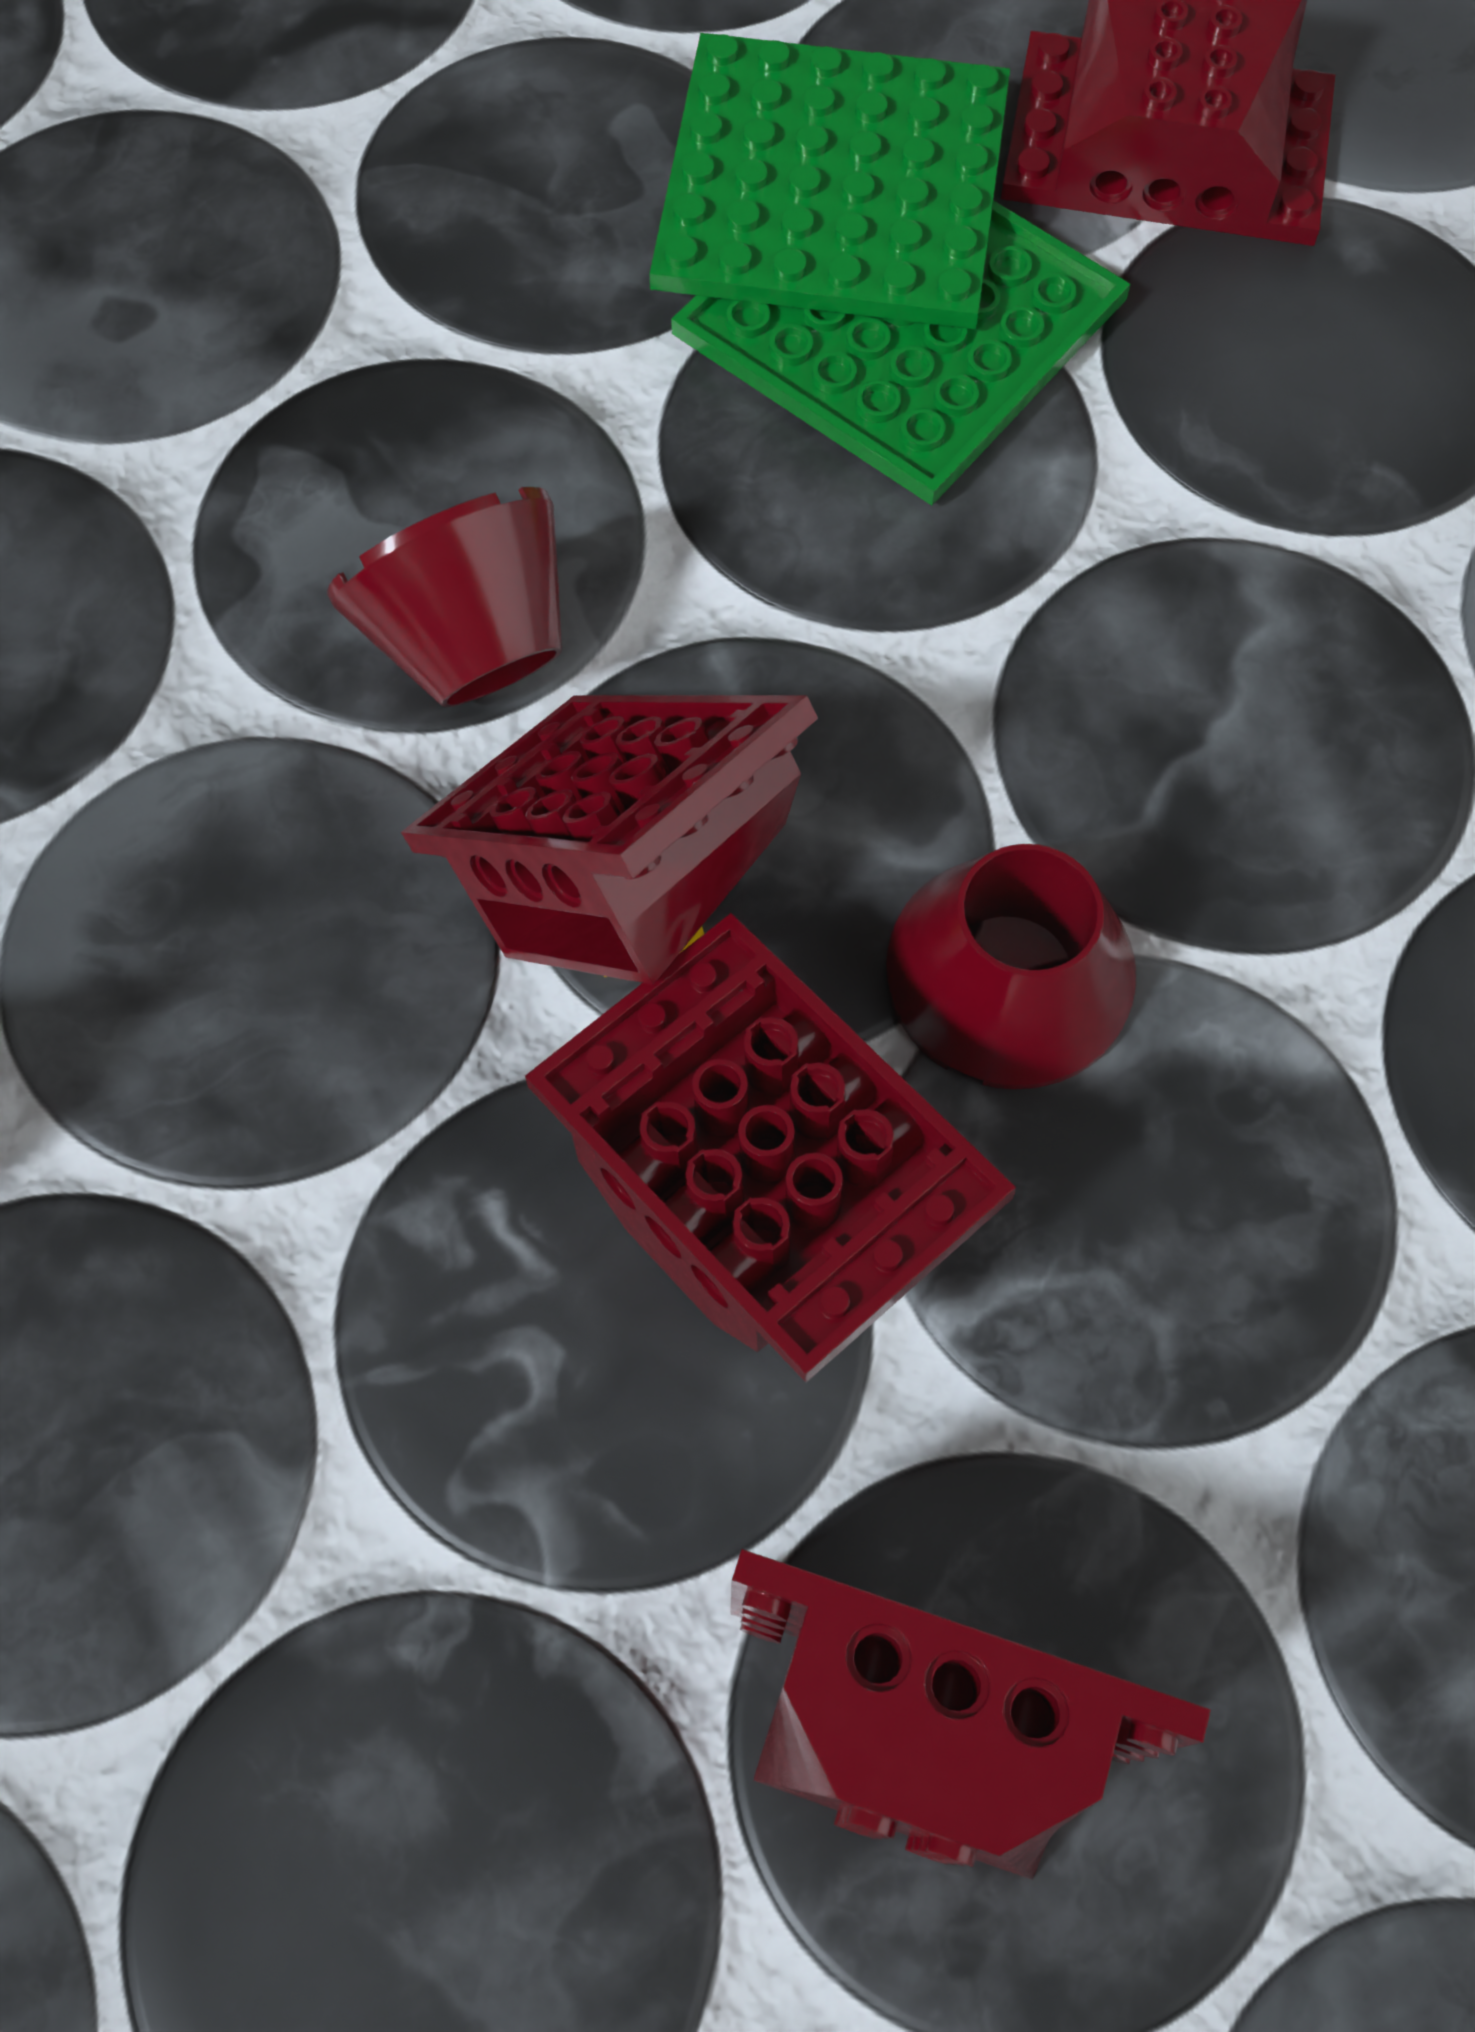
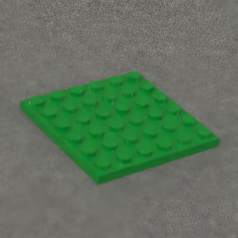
[649,33,1010,329]
[671,200,1131,506]

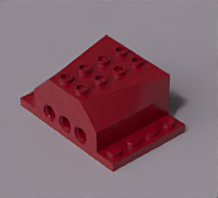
[1001,0,1336,246]
[401,695,818,985]
[525,913,1016,1382]
[730,1549,1211,1880]

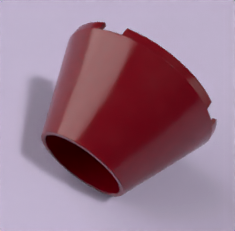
[327,487,562,707]
[886,844,1136,1089]

